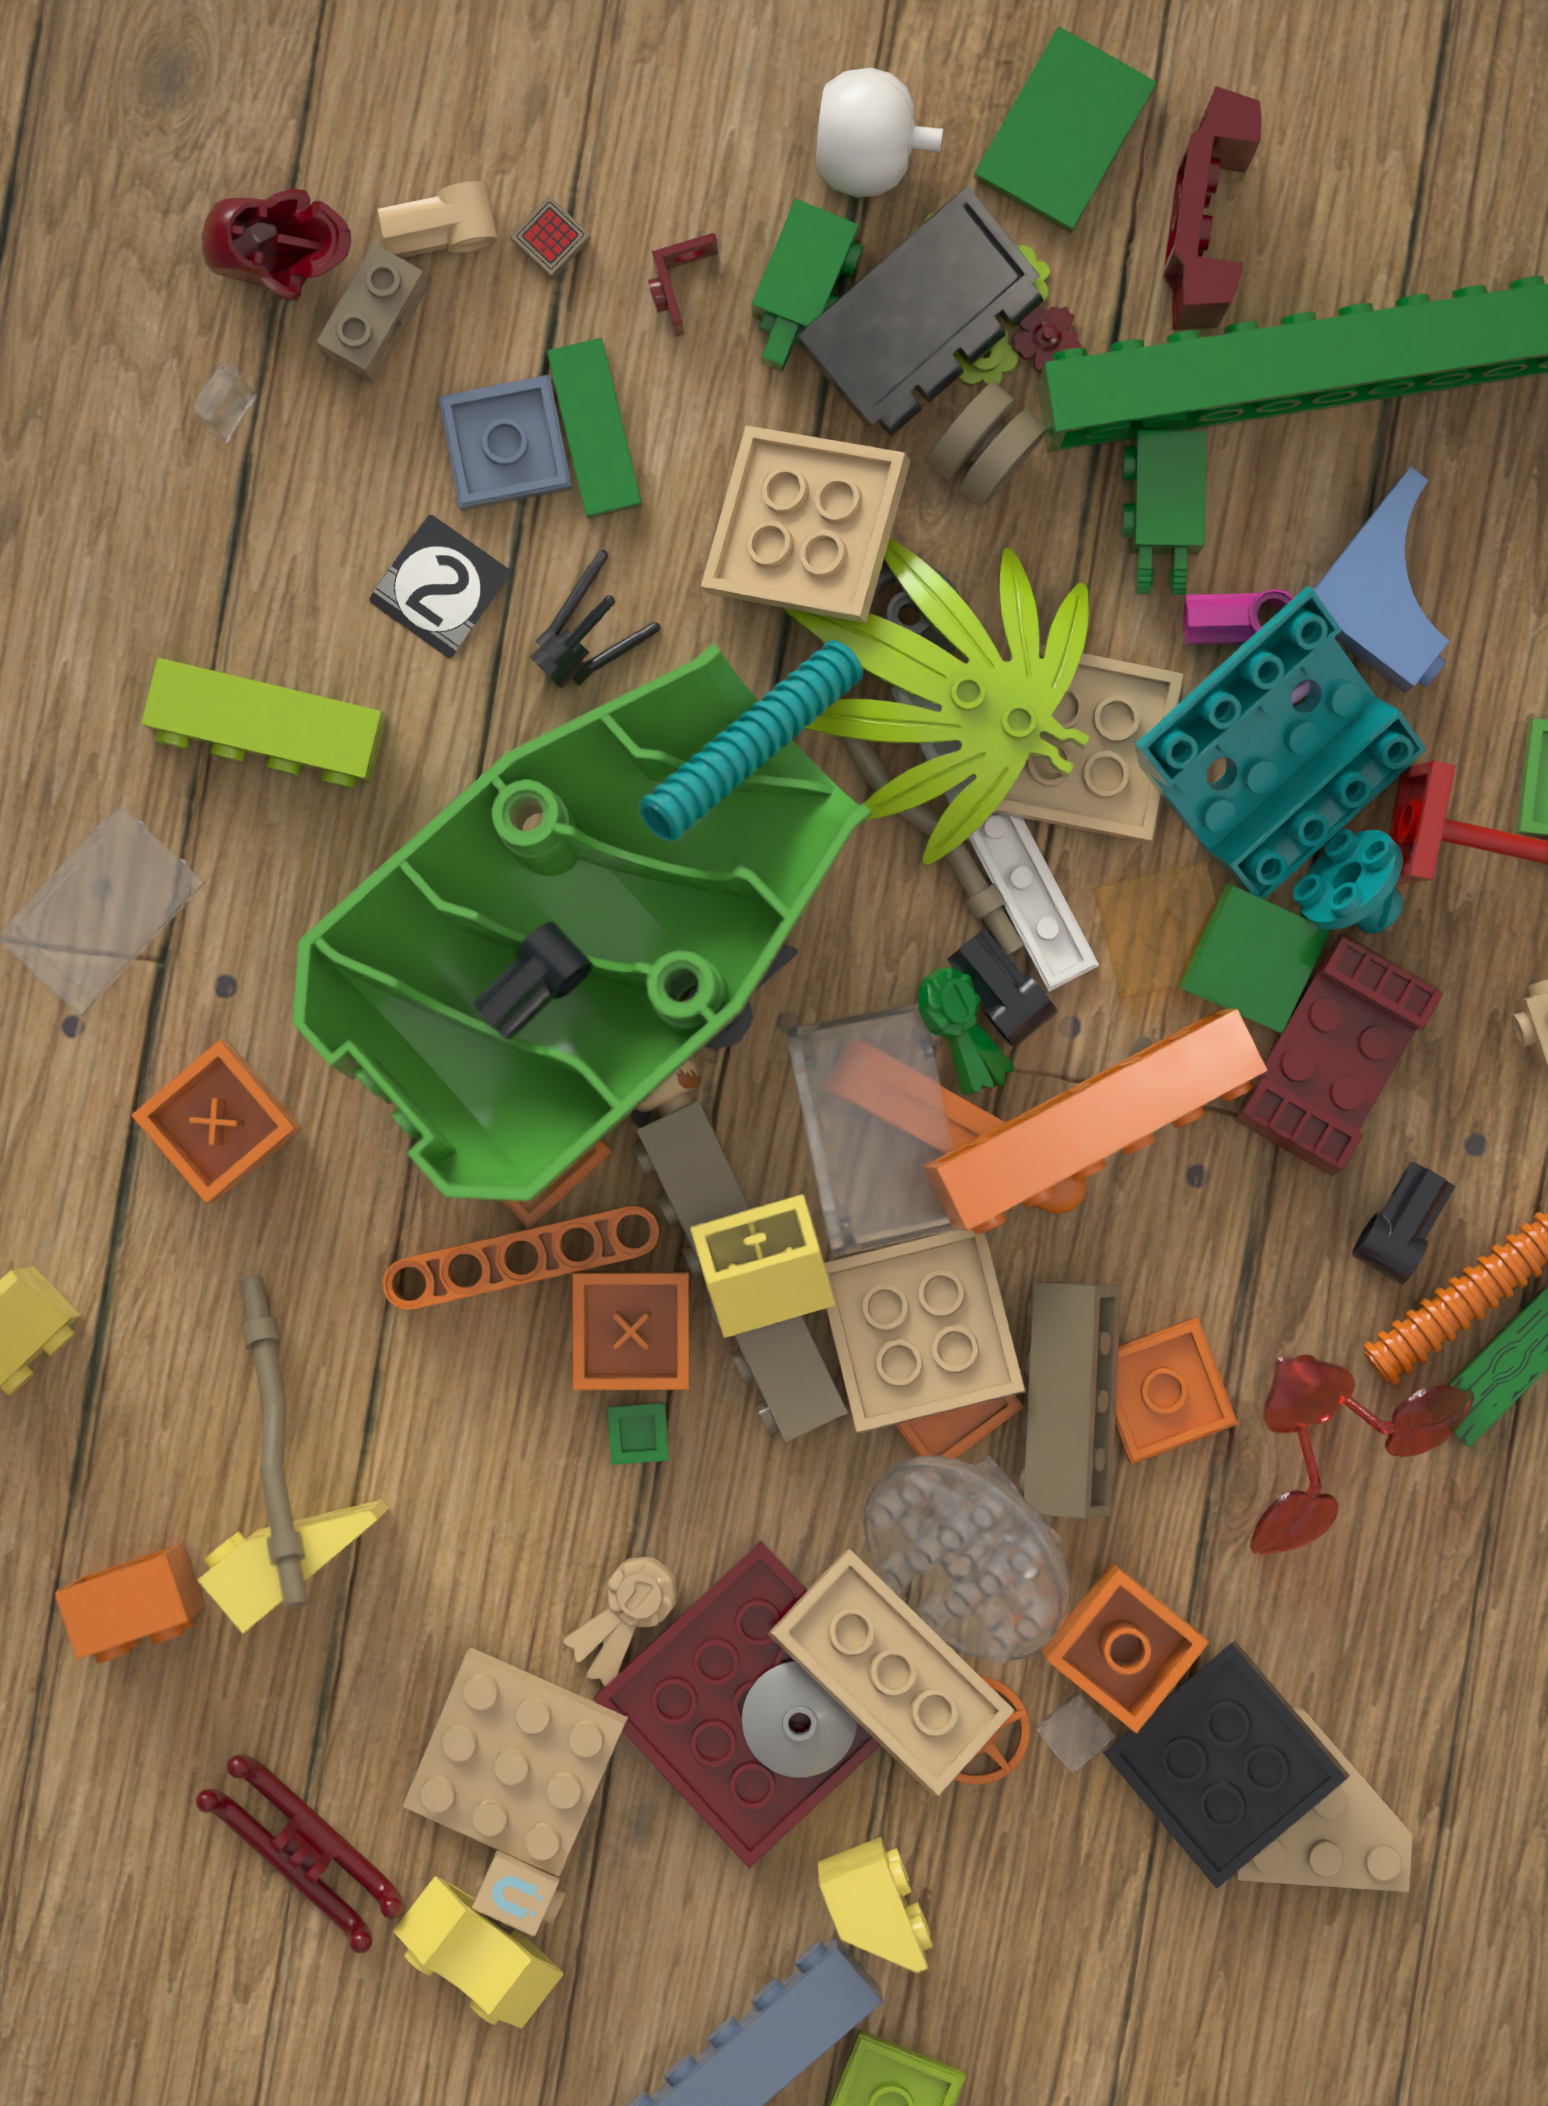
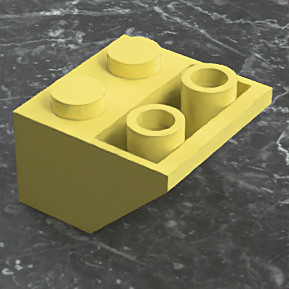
[690,1194,835,1338]
[818,1837,933,1973]

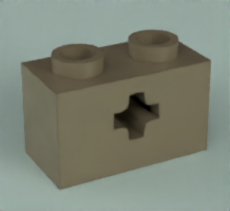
[316,243,429,384]

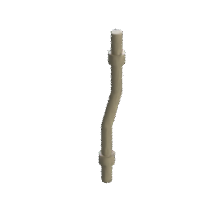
[833,696,1024,956]
[240,1276,308,1609]

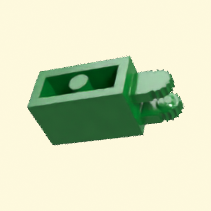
[1120,430,1207,595]

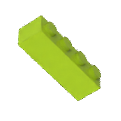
[141,657,387,789]

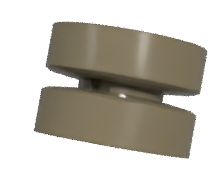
[926,381,1049,508]

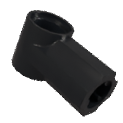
[473,921,593,1040]
[947,928,1058,1048]
[1352,1162,1456,1285]

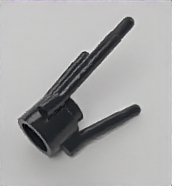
[530,550,660,689]

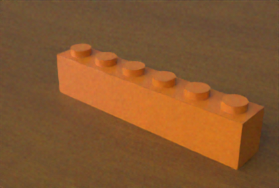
[923,1009,1268,1235]

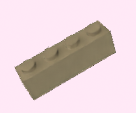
[1019,1282,1121,1519]

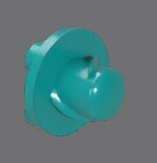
[1292,829,1403,934]

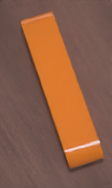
[383,1205,661,1310]

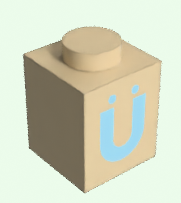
[472,1850,566,1937]

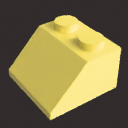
[0,1266,81,1397]

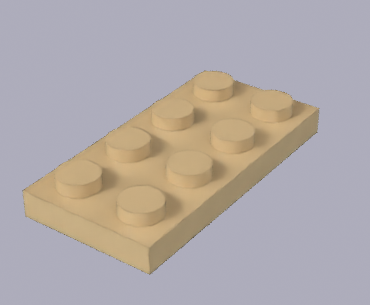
[768,1549,1015,1796]

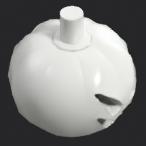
[816,67,944,198]

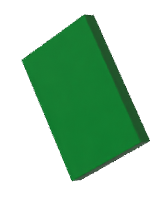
[973,26,1157,234]

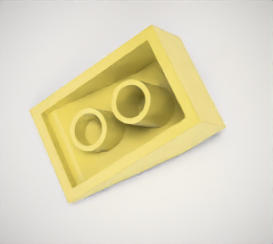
[198,1499,389,1634]

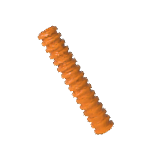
[1362,1205,1548,1386]

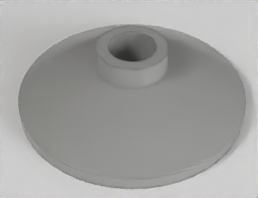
[742,1661,857,1778]

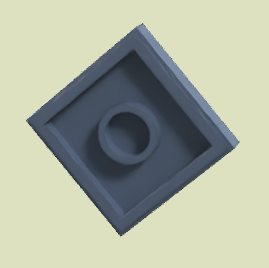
[438,375,572,511]

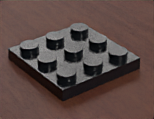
[1103,1640,1350,1889]

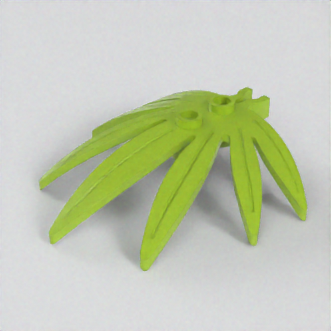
[783,538,1090,866]

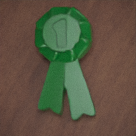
[917,967,1015,1095]

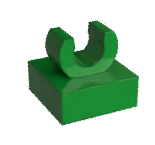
[607,1402,669,1465]

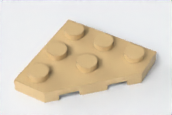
[1234,1708,1413,1892]

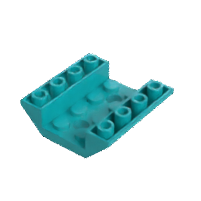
[1134,586,1427,899]

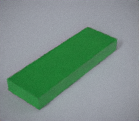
[547,337,642,519]

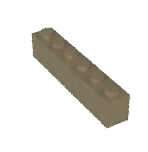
[632,1100,848,1443]

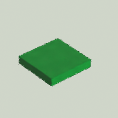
[1178,883,1331,1034]

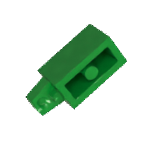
[751,198,864,372]

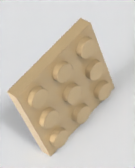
[701,425,911,623]
[994,644,1183,843]
[824,1229,1026,1434]
[402,1647,628,1877]

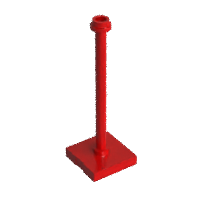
[1388,761,1548,885]

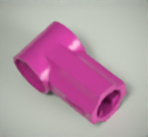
[1183,589,1294,646]

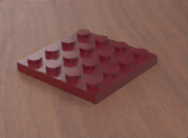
[593,1540,881,1868]

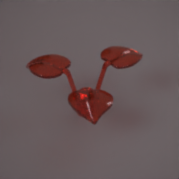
[1250,1355,1474,1555]

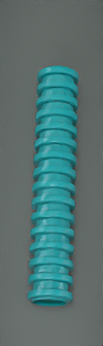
[640,640,863,842]

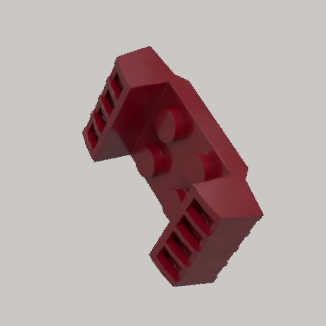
[1162,86,1262,330]
[1233,932,1443,1176]

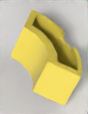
[393,1876,564,2029]

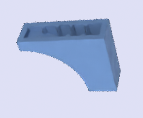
[1313,466,1449,693]

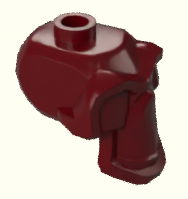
[201,188,351,301]

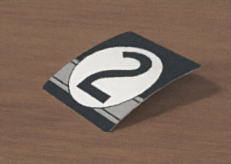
[369,515,512,658]

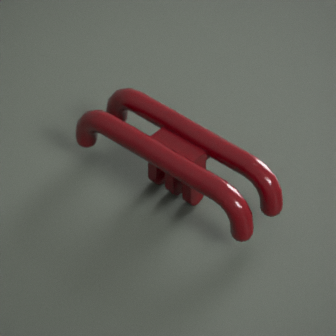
[196,1754,404,1954]

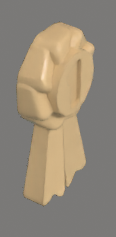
[563,1557,678,1686]

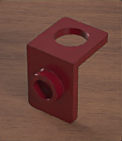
[648,233,718,336]

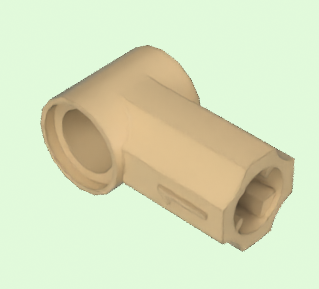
[378,181,498,258]

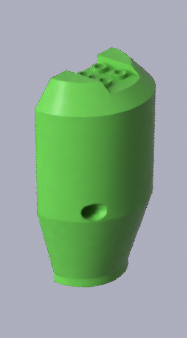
[292,643,871,1202]

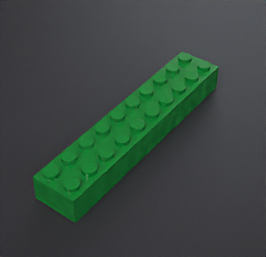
[1037,276,1548,453]

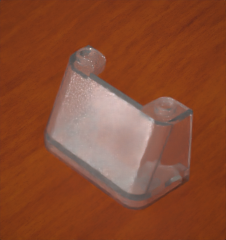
[786,1003,957,1257]

